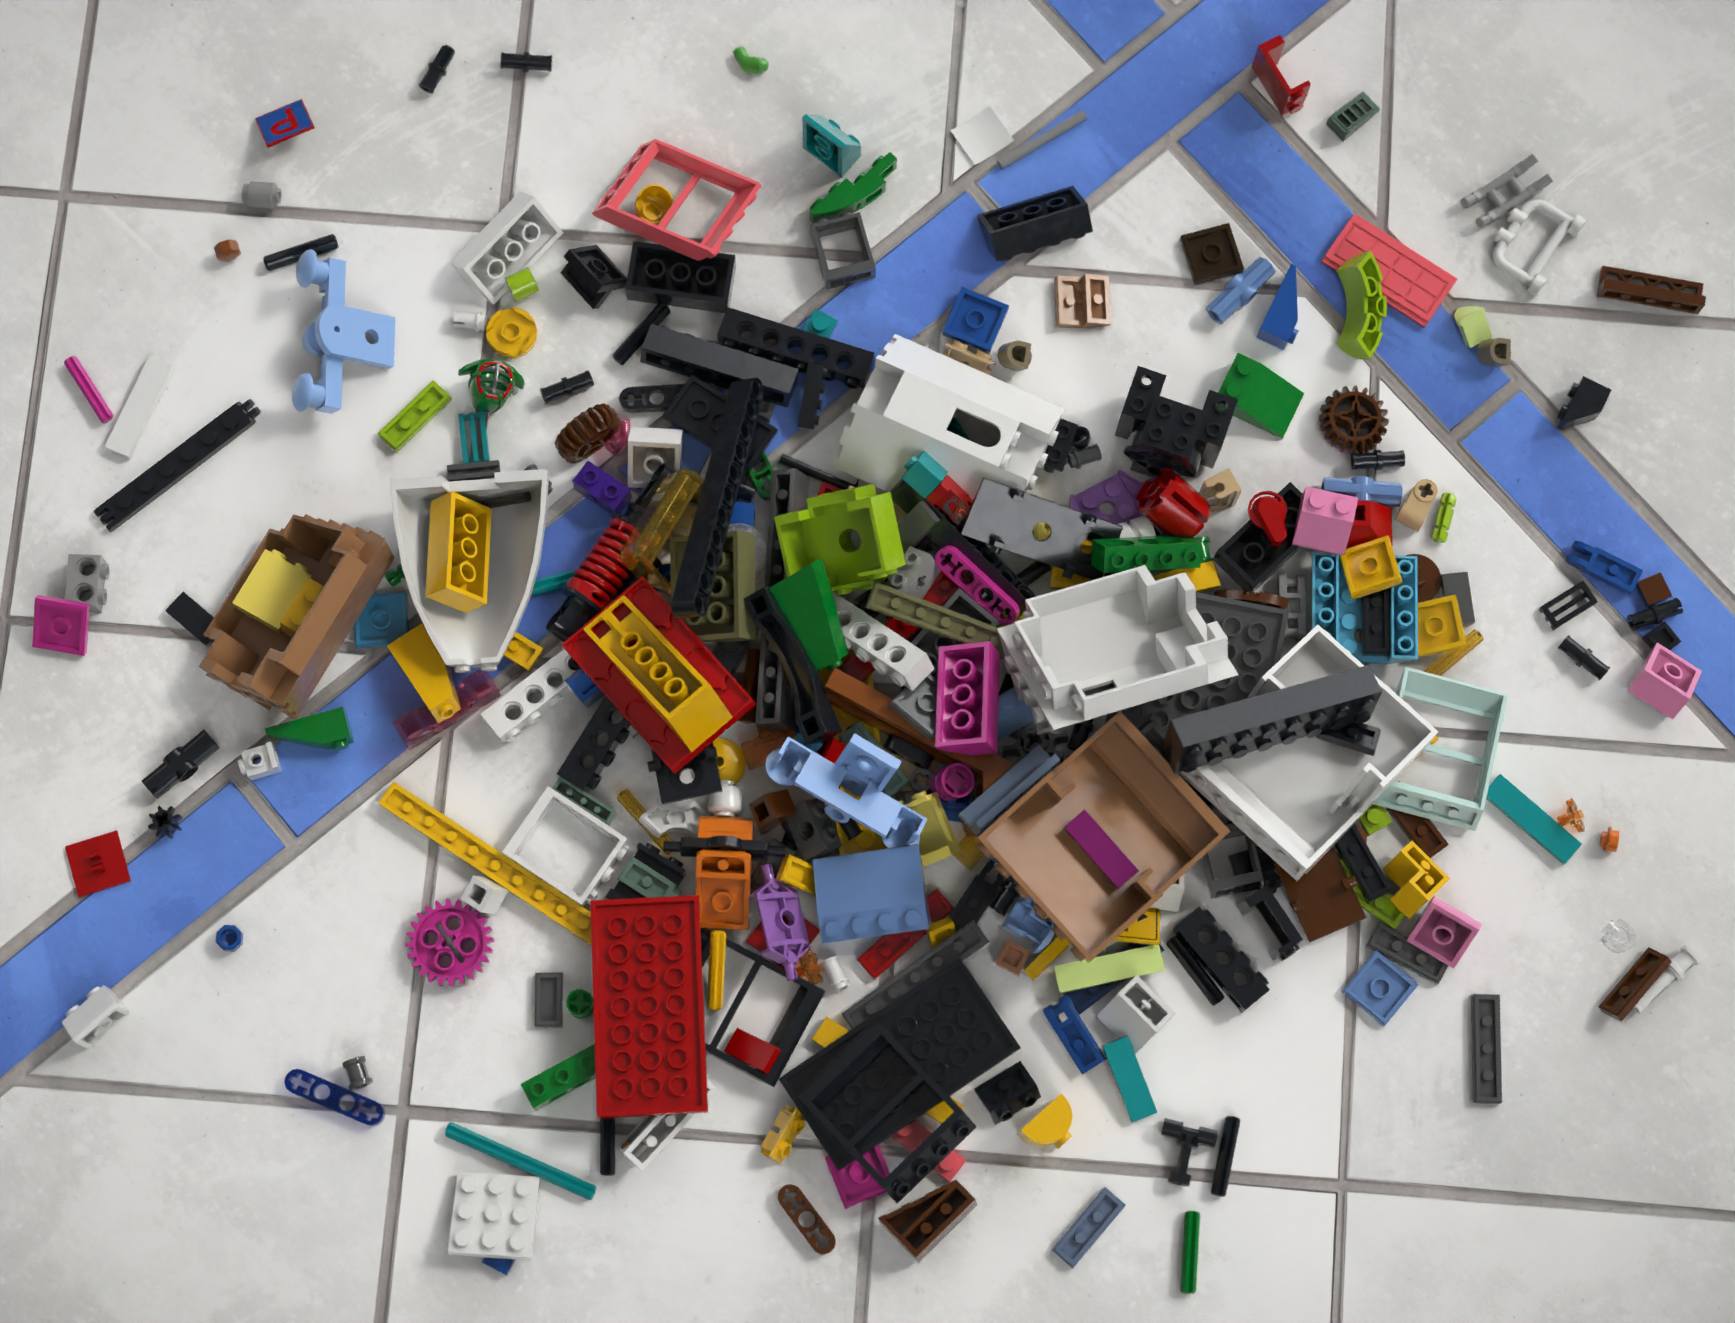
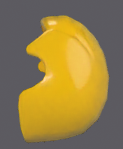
[635,184,673,225]

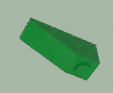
[265,707,354,751]

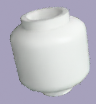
[707,780,743,817]

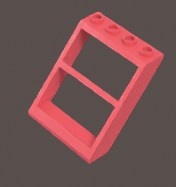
[592,139,761,261]

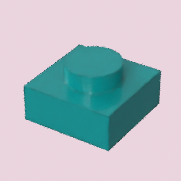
[803,309,838,338]

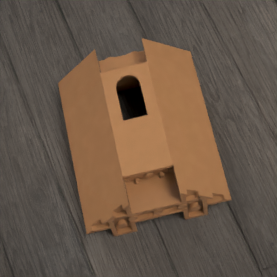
[198,514,395,720]

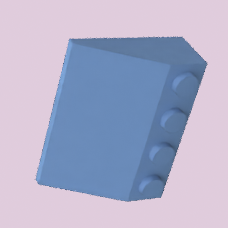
[813,844,931,944]

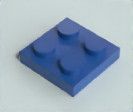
[942,287,1009,354]

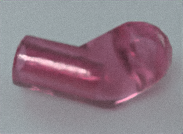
[605,418,631,454]

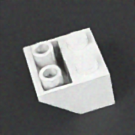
[1096,975,1176,1054]

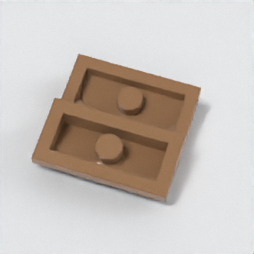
[1054,274,1111,328]

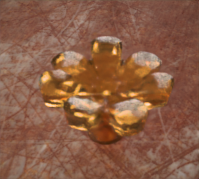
[1557,798,1585,832]
[796,949,825,985]

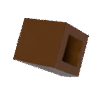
[748,789,797,835]

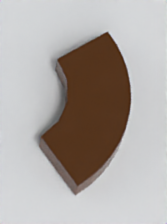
[1214,589,1289,609]

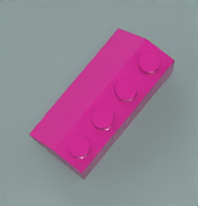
[935,641,1000,756]

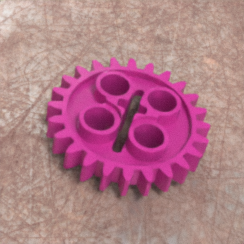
[405,898,495,987]

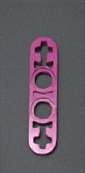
[935,545,1020,625]

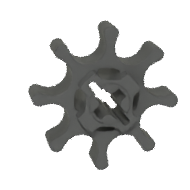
[1002,721,1069,765]

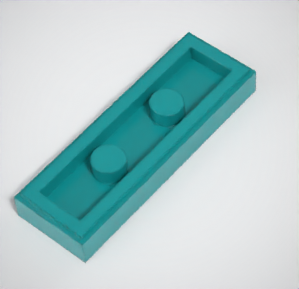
[1101,1035,1157,1122]

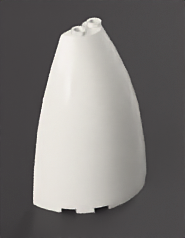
[390,469,549,673]

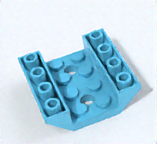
[1312,552,1418,665]

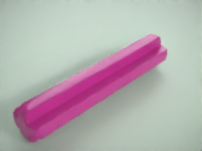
[64,356,114,423]

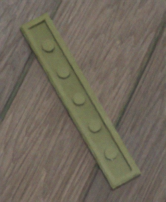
[865,582,1005,660]

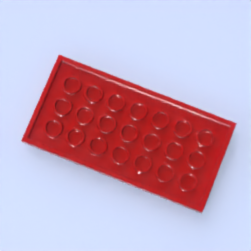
[590,895,708,1119]

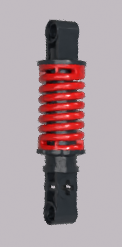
[546,463,686,642]

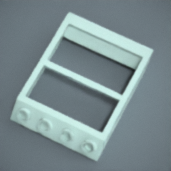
[1373,667,1508,831]

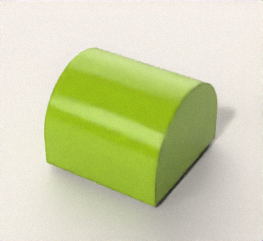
[505,267,539,302]

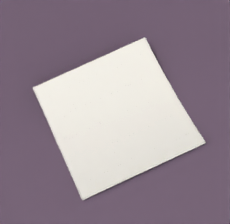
[950,106,1014,165]

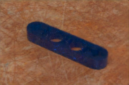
[284,1069,385,1126]

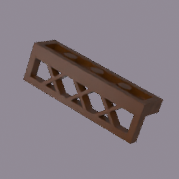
[1597,266,1706,314]

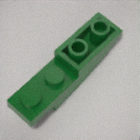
[810,152,897,224]

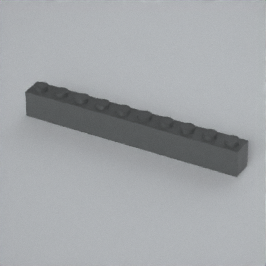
[755,468,810,732]

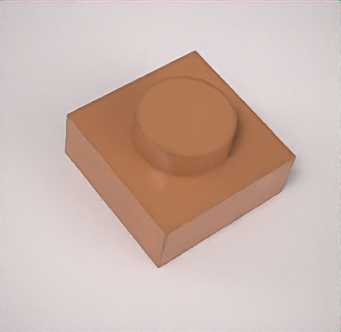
[995,939,1031,977]

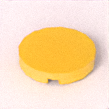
[486,308,537,358]

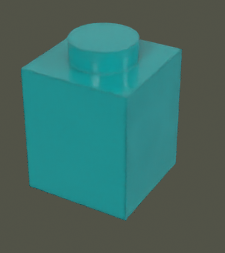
[901,451,948,499]

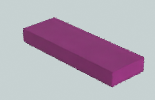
[1064,809,1139,889]

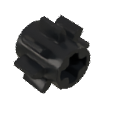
[148,806,183,839]

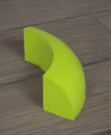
[1335,251,1387,359]

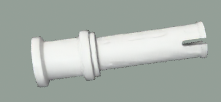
[1633,945,1701,1014]

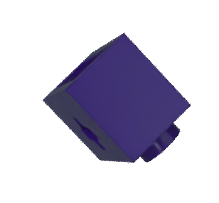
[572,460,632,515]

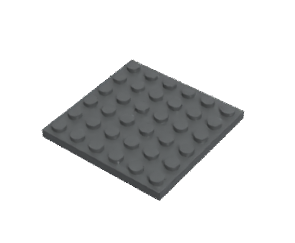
[1105,592,1289,733]

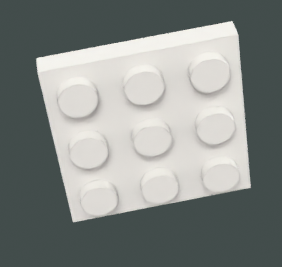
[448,1171,541,1260]

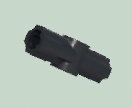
[142,730,220,799]

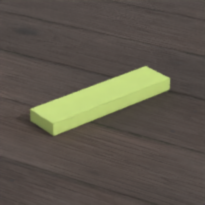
[1053,945,1165,994]

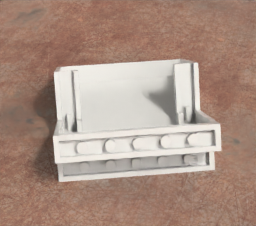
[1178,625,1438,881]

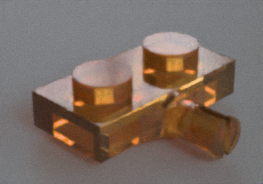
[740,725,795,770]

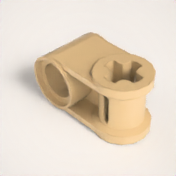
[1395,479,1438,532]

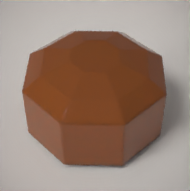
[214,240,241,261]

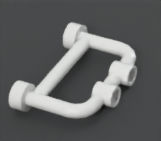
[1493,200,1587,297]

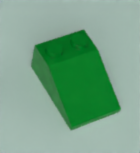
[1217,353,1304,439]

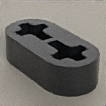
[883,734,934,770]

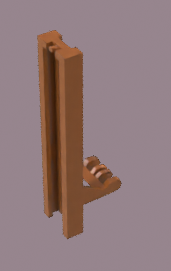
[824,668,1042,838]

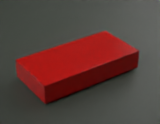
[724,1028,781,1074]

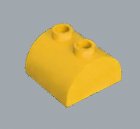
[1017,1093,1072,1149]

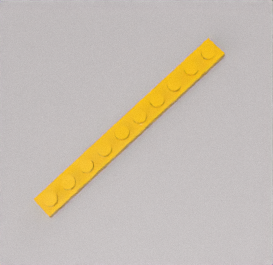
[378,781,592,946]

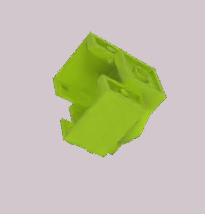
[774,484,906,595]

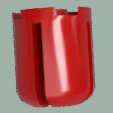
[1136,467,1210,538]

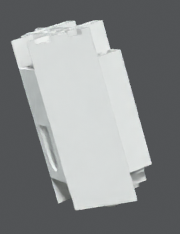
[830,334,1065,504]
[997,565,1239,735]

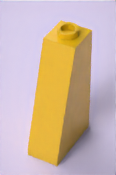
[387,623,461,724]

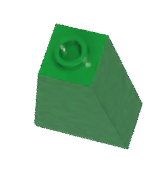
[769,558,848,671]

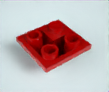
[1346,500,1393,549]

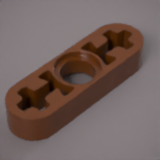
[778,1184,836,1255]

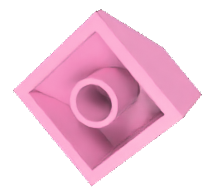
[1292,486,1358,556]
[1628,643,1702,719]

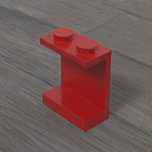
[1252,35,1311,116]

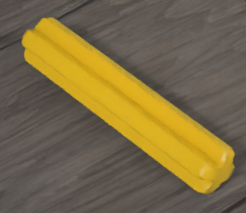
[707,930,726,1010]

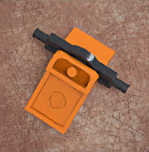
[663,816,786,930]

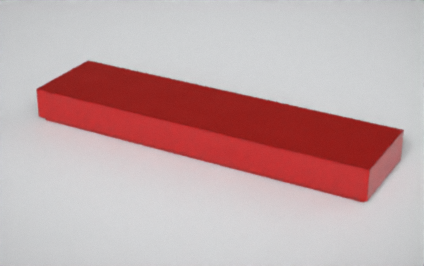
[857,889,954,980]

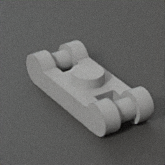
[1277,574,1306,641]

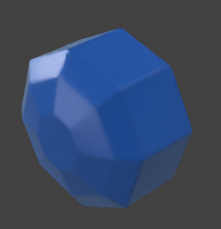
[216,925,244,952]

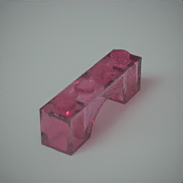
[392,669,501,751]

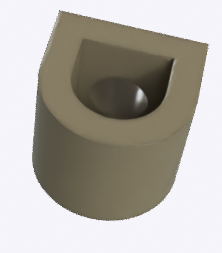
[1477,338,1511,367]
[997,340,1032,371]

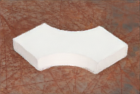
[638,800,711,838]

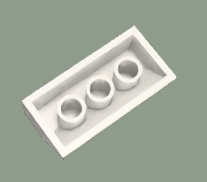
[450,191,563,305]

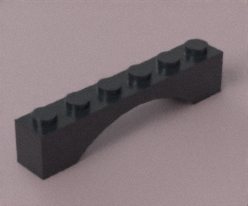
[744,587,842,744]

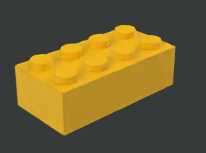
[425,491,492,613]

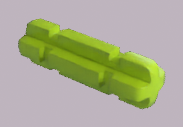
[1431,493,1457,543]

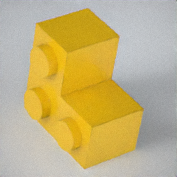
[1382,841,1450,919]

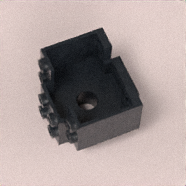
[1115,366,1238,479]

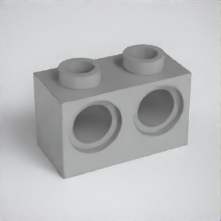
[65,554,109,613]

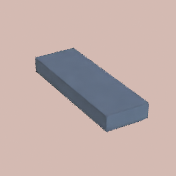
[1052,1187,1126,1268]

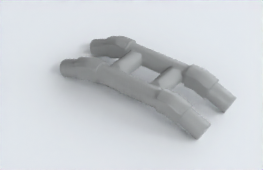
[1461,154,1553,228]

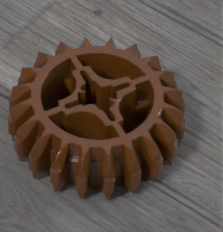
[1318,385,1389,455]
[554,403,621,463]

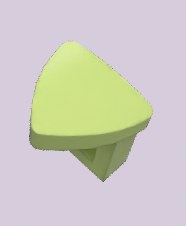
[1454,306,1492,348]

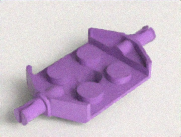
[1069,469,1157,541]
[748,864,811,981]

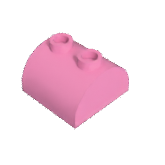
[1407,896,1482,969]

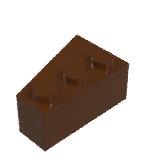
[878,1180,977,1263]

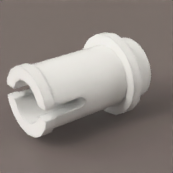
[453,311,487,332]
[821,956,850,993]

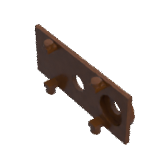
[1270,846,1366,943]

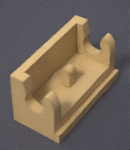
[1199,468,1242,512]

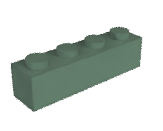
[552,777,617,826]

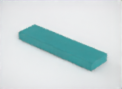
[1486,774,1582,865]

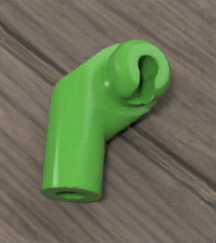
[733,46,769,74]

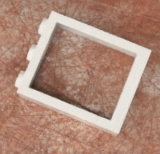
[502,786,630,908]

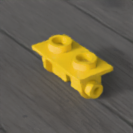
[760,1104,805,1164]

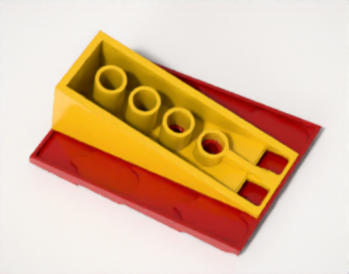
[561,576,756,775]

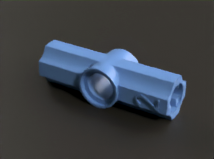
[1206,257,1276,325]
[1321,476,1403,507]

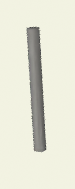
[997,110,1087,170]

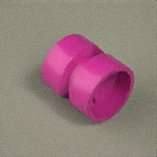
[930,763,975,802]

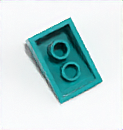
[802,114,861,178]

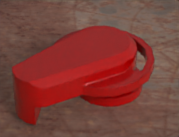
[1247,491,1287,546]

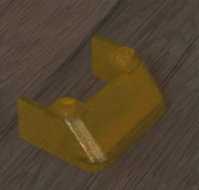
[621,468,704,593]

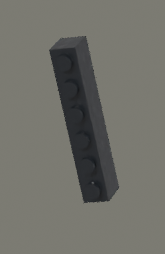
[640,323,799,408]

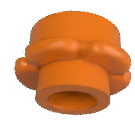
[1600,827,1619,853]

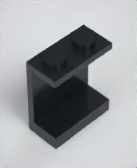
[605,843,686,900]

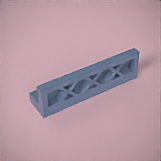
[958,745,1060,836]

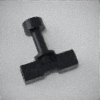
[1161,1118,1218,1187]

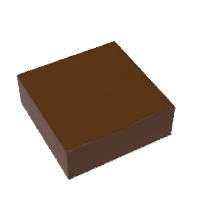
[1636,572,1672,608]

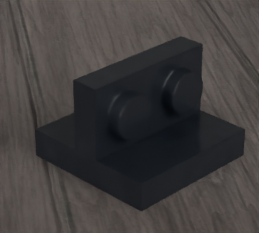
[561,245,627,309]

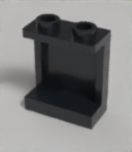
[1237,885,1303,961]

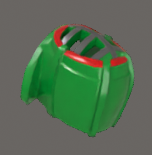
[458,359,525,413]

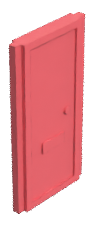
[1321,213,1457,328]

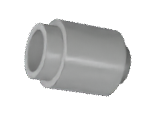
[242,181,282,209]

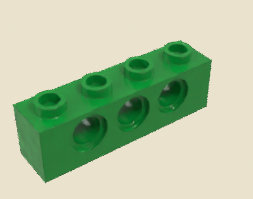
[1091,535,1202,573]
[521,1044,596,1111]

